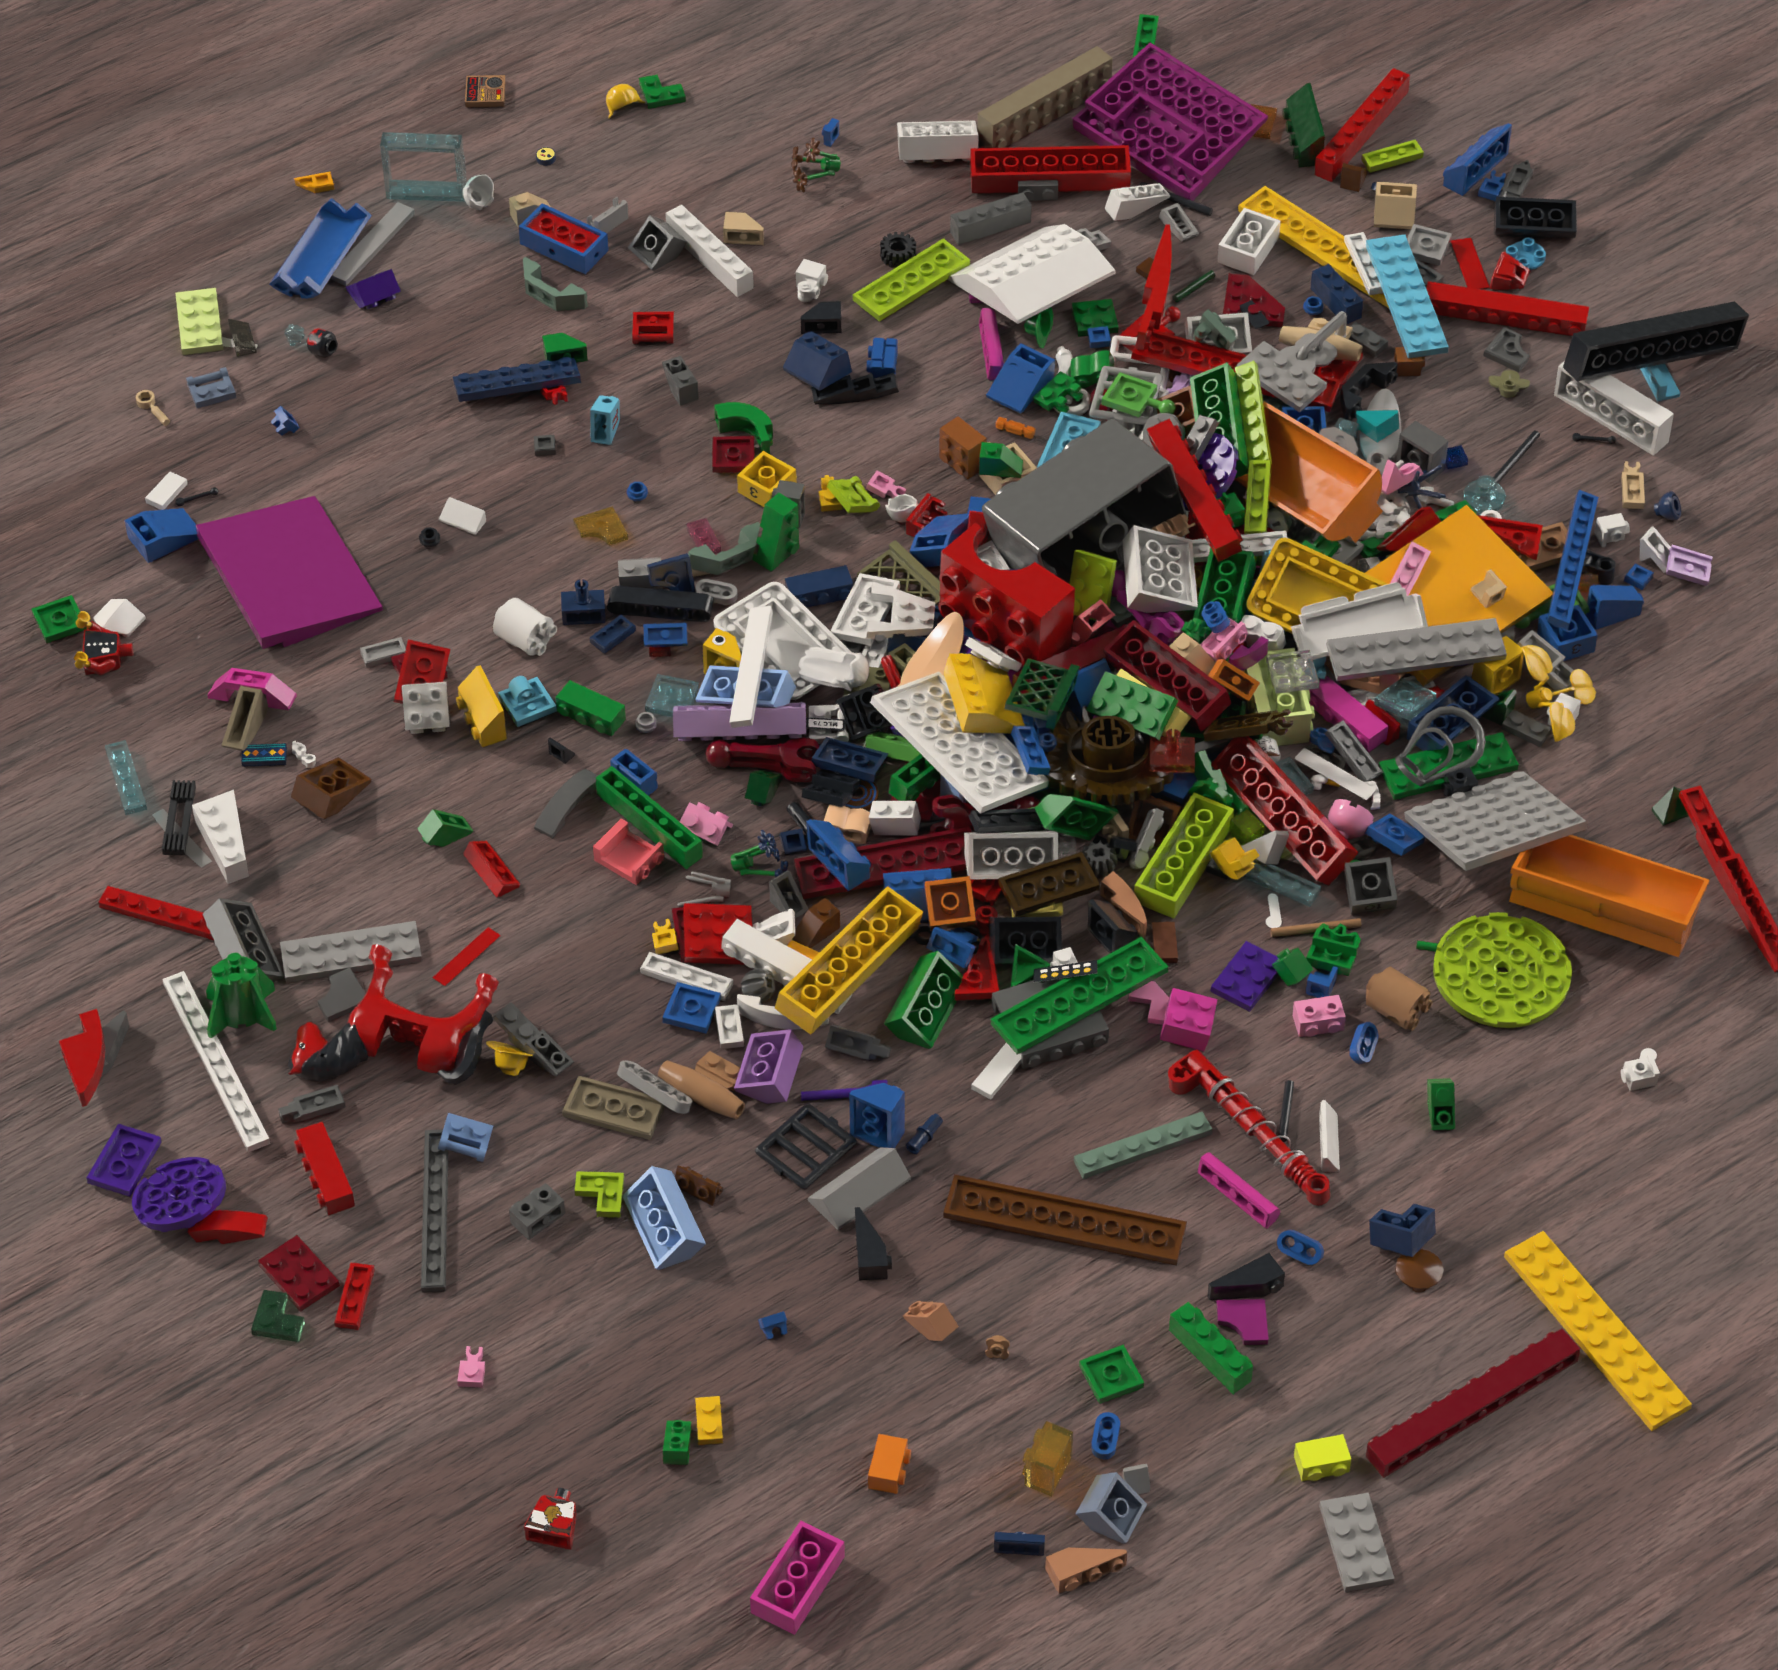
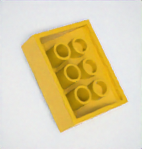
[944,653,1025,734]

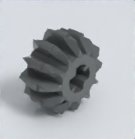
[1082,840,1118,878]

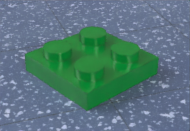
[1072,299,1119,337]
[31,595,87,643]
[1079,1344,1144,1404]

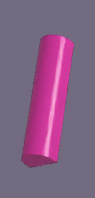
[979,308,1004,381]
[1198,1152,1280,1229]

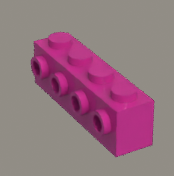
[1308,676,1388,753]

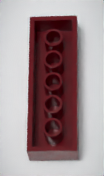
[1103,620,1231,733]

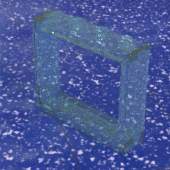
[380,132,467,202]

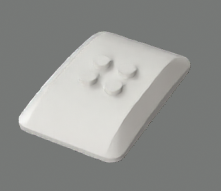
[714,582,851,700]

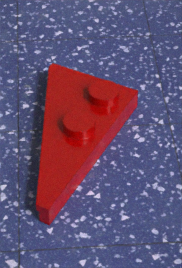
[1477,515,1543,560]
[954,934,999,1000]

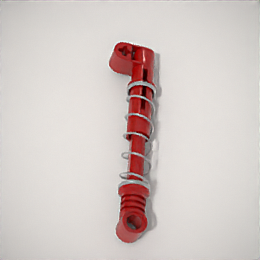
[1168,1050,1330,1206]

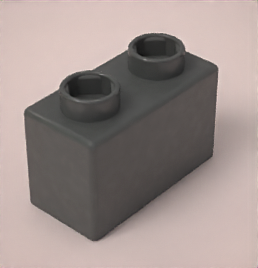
[982,419,1187,584]

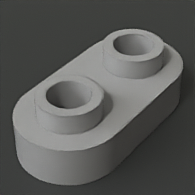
[695,579,737,605]

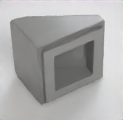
[1122,1464,1150,1495]

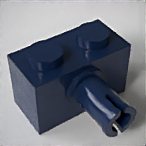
[561,579,606,625]

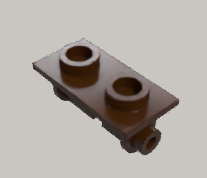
[675,1165,723,1206]

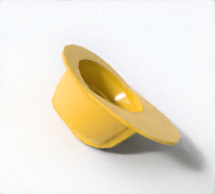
[486,1041,533,1076]

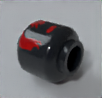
[307,328,338,358]

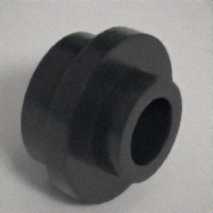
[419,527,441,547]

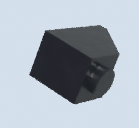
[800,301,842,334]

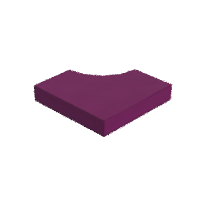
[1216,1299,1269,1345]

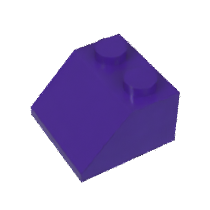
[345,269,401,309]

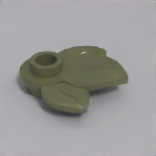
[1489,370,1530,398]

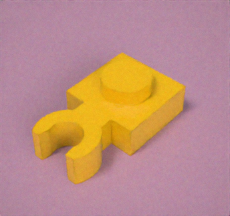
[652,919,679,954]

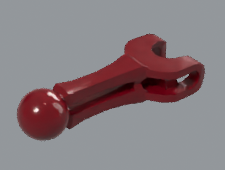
[706,738,819,782]
[930,795,1039,834]

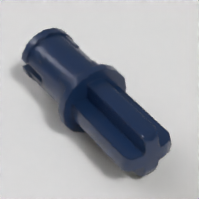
[906,1113,943,1155]

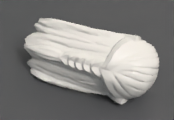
[798,647,869,691]

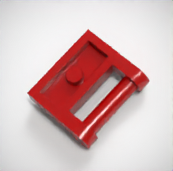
[632,311,674,344]

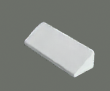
[1319,1100,1340,1172]

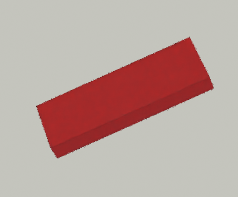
[334,1263,375,1330]

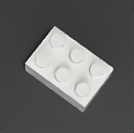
[1217,208,1281,275]

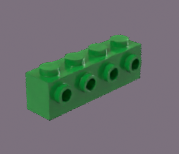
[888,754,941,801]
[1169,1302,1253,1394]

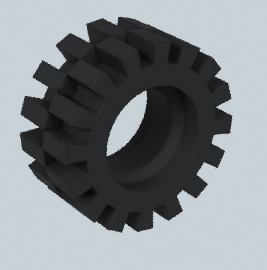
[880,232,916,268]

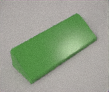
[866,731,921,762]

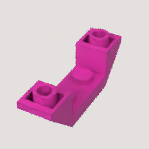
[207,668,297,710]

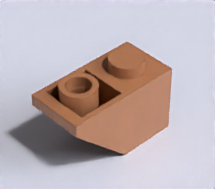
[903,1301,959,1341]

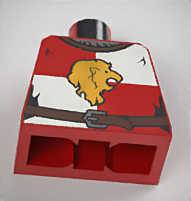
[524,1488,577,1550]

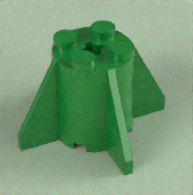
[206,953,277,1038]

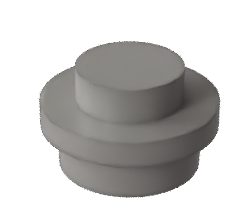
[635,712,657,733]

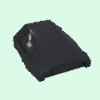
[835,684,892,741]

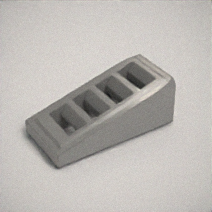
[1159,203,1199,242]

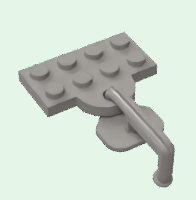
[1237,311,1347,412]

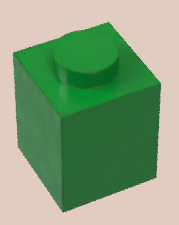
[1272,947,1314,986]

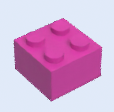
[1160,988,1218,1051]

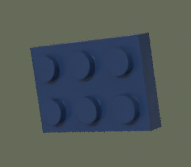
[812,737,888,782]

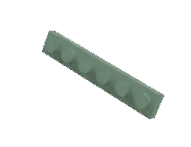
[1074,1112,1212,1179]

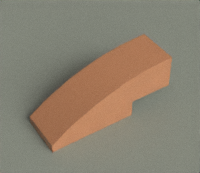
[1100,871,1147,938]

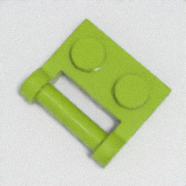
[827,476,880,513]

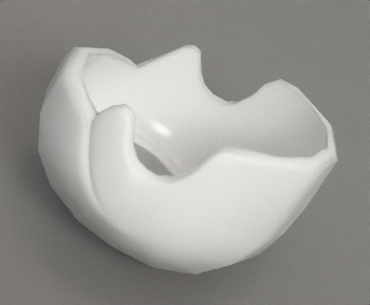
[885,494,918,522]

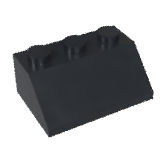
[989,916,1062,963]

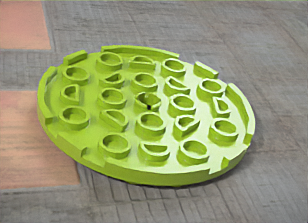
[1433,912,1572,1028]

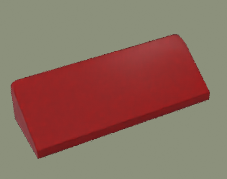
[464,841,520,897]

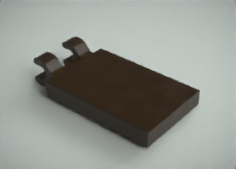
[1203,709,1293,742]

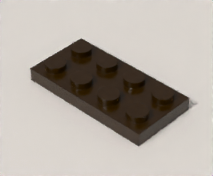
[998,852,1100,917]

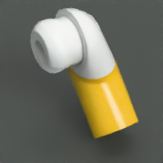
[1310,774,1340,790]

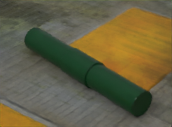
[1173,270,1215,302]

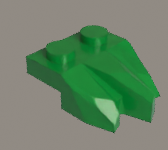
[1306,923,1361,976]

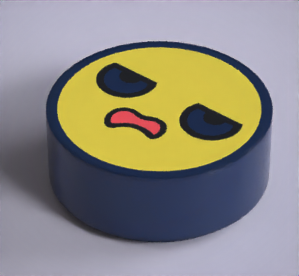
[536,147,556,166]

